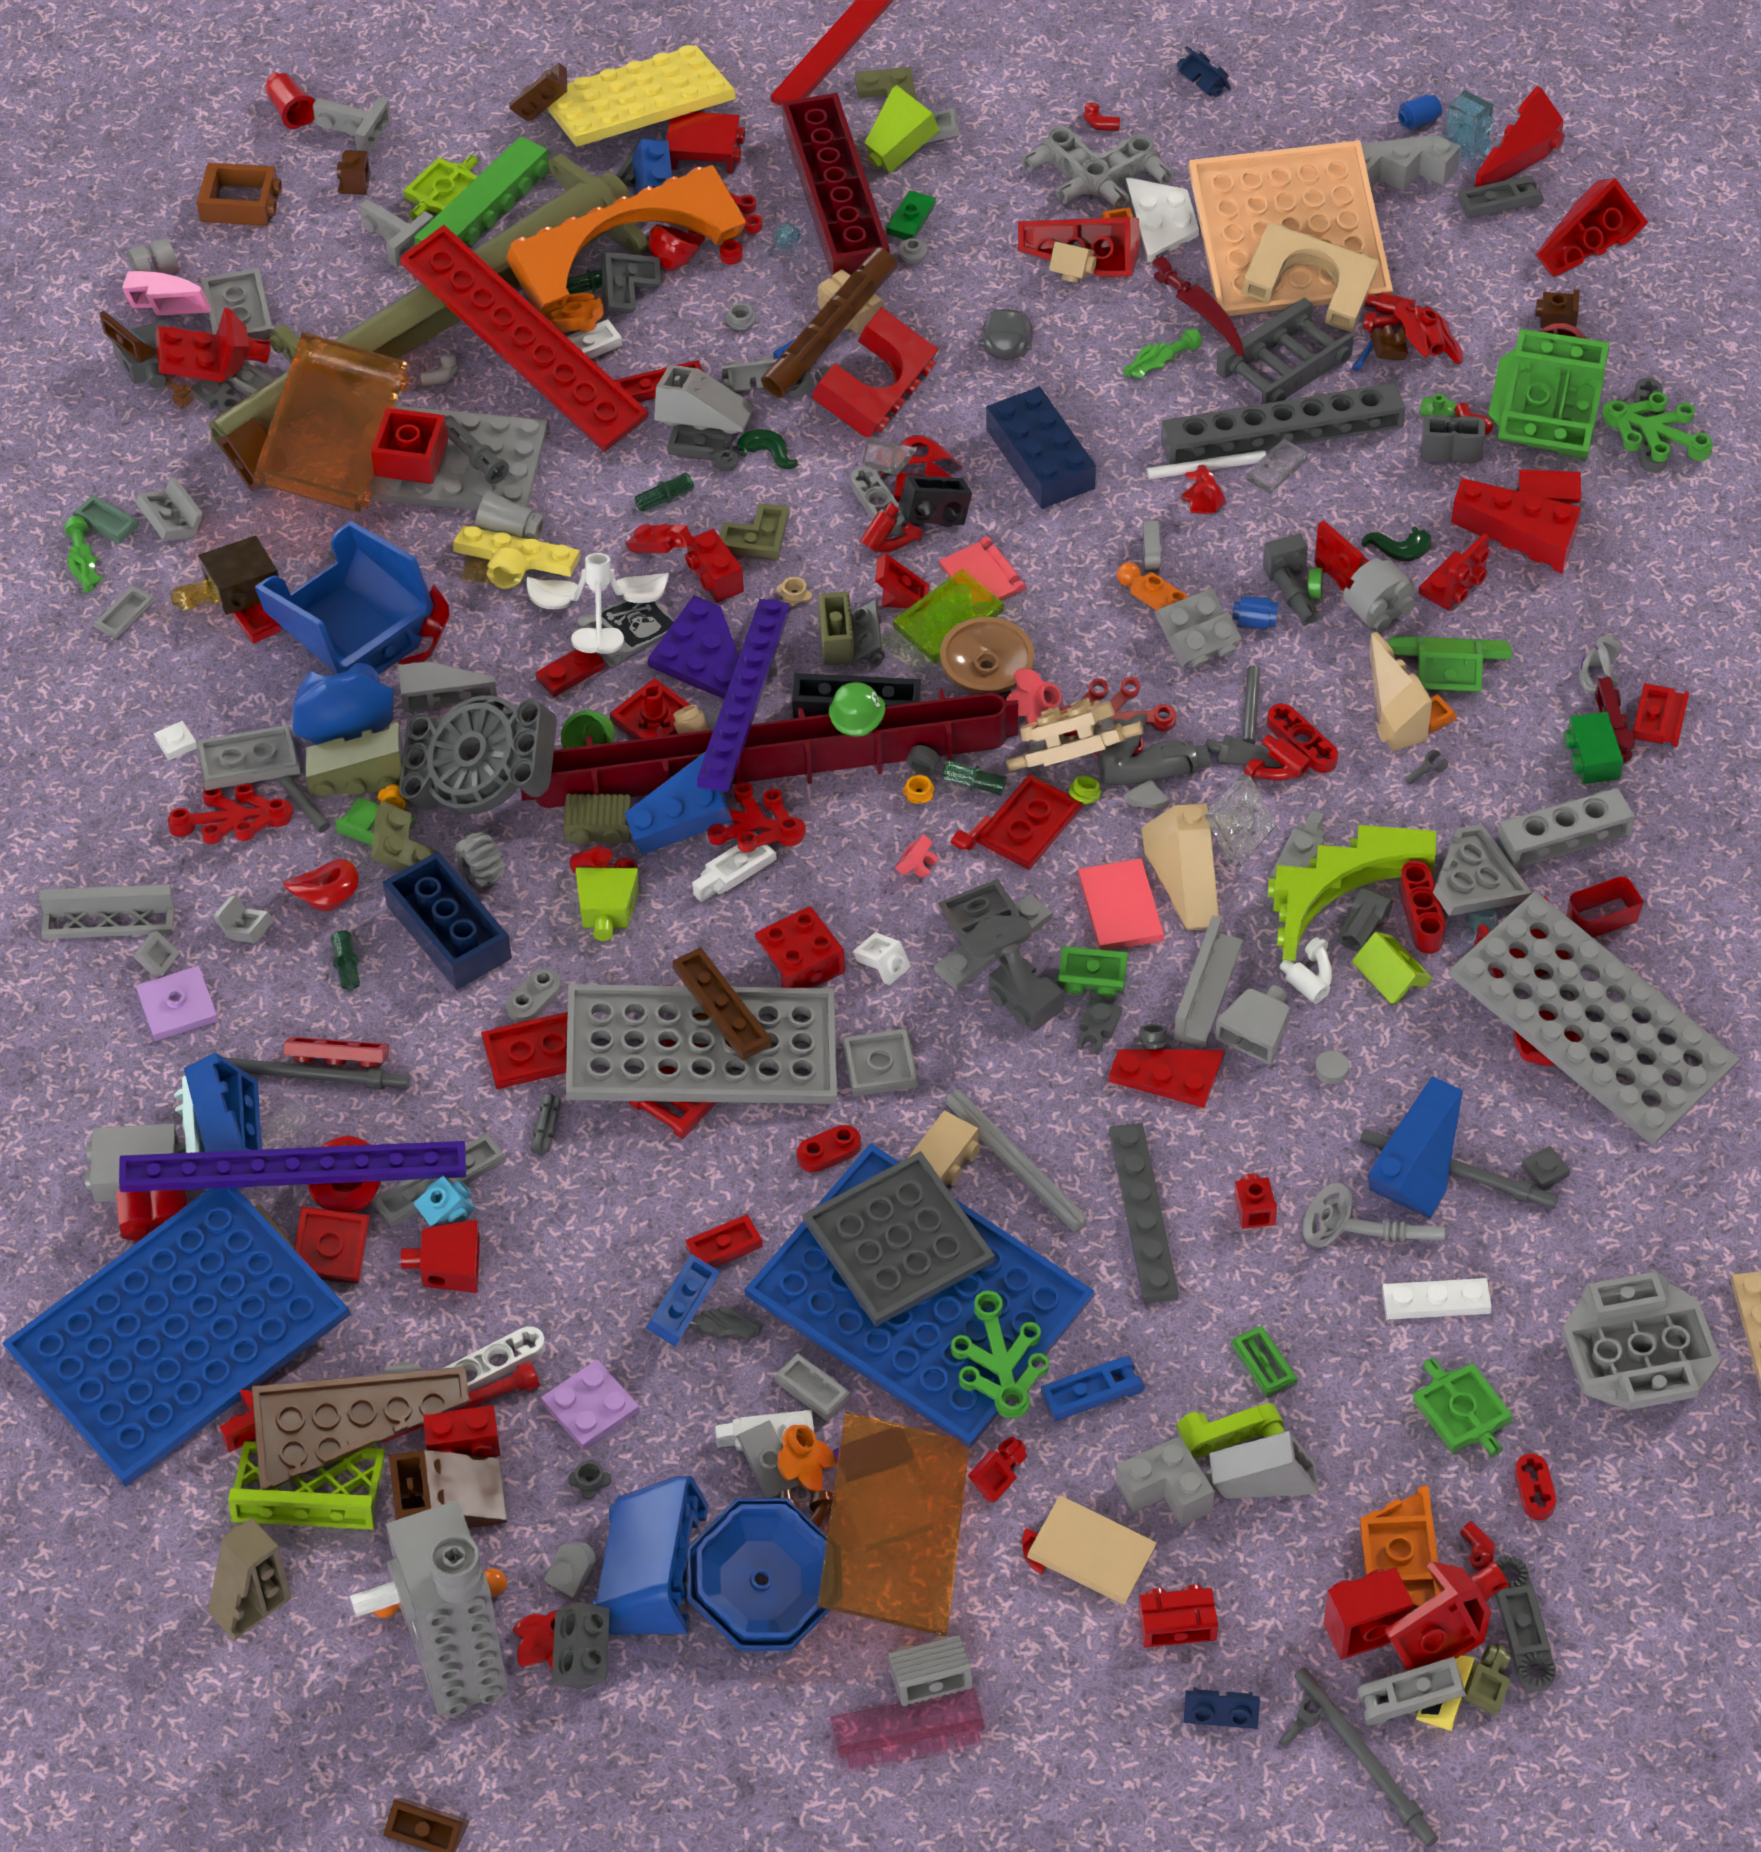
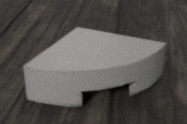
[1124,779,1169,810]

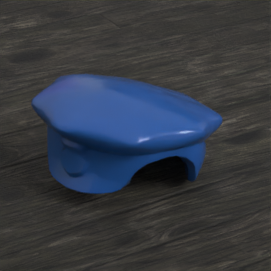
[292,663,394,745]

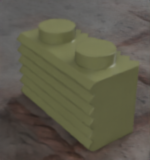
[818,592,854,665]
[563,793,631,845]

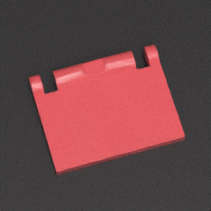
[939,536,1027,611]

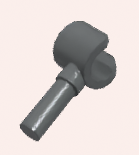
[1405,750,1448,784]
[1279,1698,1322,1748]

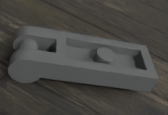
[1457,176,1544,219]

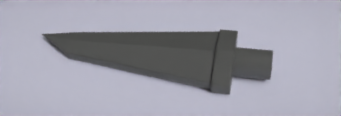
[1205,734,1312,774]

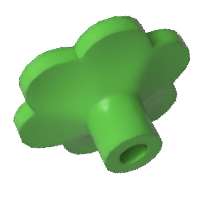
[1419,394,1456,418]

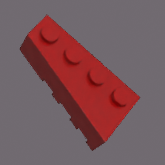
[1451,478,1582,574]

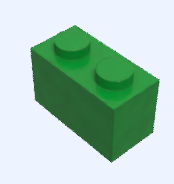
[1563,712,1623,784]

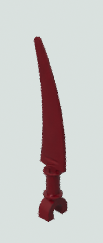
[1153,256,1244,356]

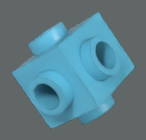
[413,1176,476,1227]

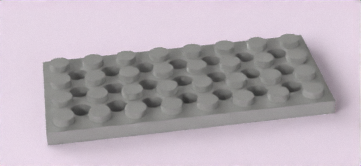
[1448,891,1740,1145]
[566,984,837,1104]

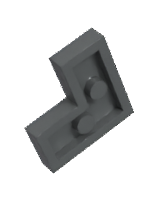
[601,252,661,313]

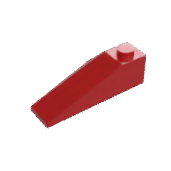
[1475,86,1565,187]
[1535,178,1648,277]
[1018,217,1140,277]

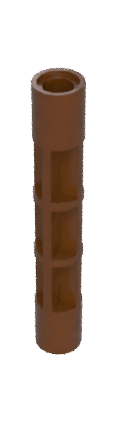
[761,247,897,398]

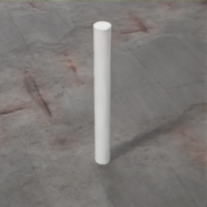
[1146,450,1267,480]

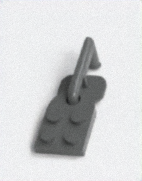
[938,879,1033,996]

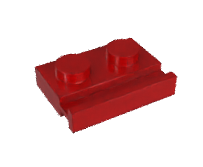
[1633,683,1689,747]

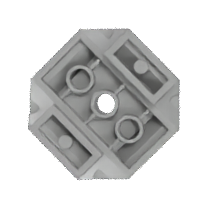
[1562,1271,1721,1410]

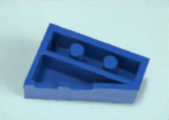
[183,1052,262,1152]

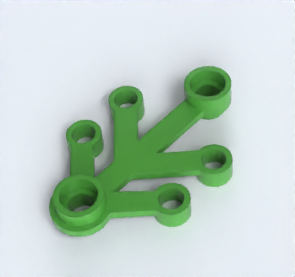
[1602,392,1713,462]
[951,1290,1049,1419]

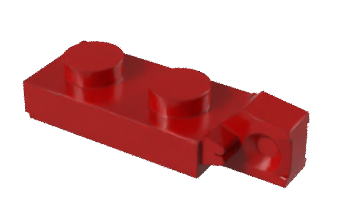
[625,523,695,553]

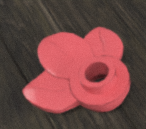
[1006,669,1062,724]

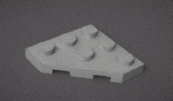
[1433,824,1532,916]

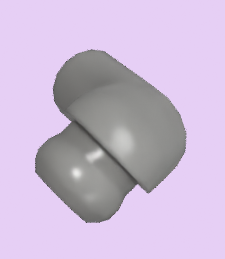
[420,354,459,387]

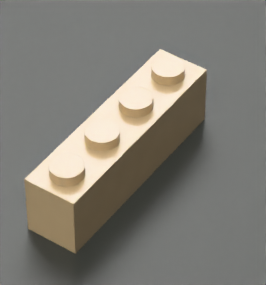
[908,1110,981,1187]

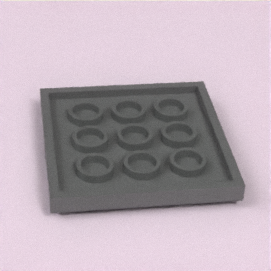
[803,1151,995,1327]

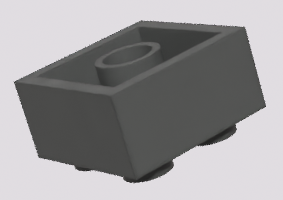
[1263,533,1308,581]

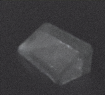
[862,437,917,475]

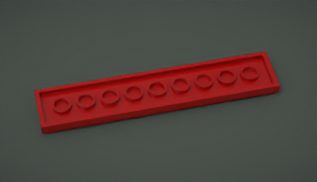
[400,225,648,452]

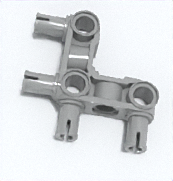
[1021,126,1175,209]

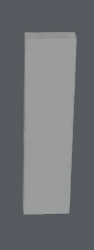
[372,1133,506,1228]

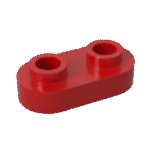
[797,1125,861,1172]

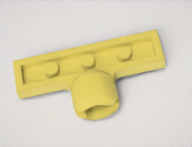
[453,525,580,589]

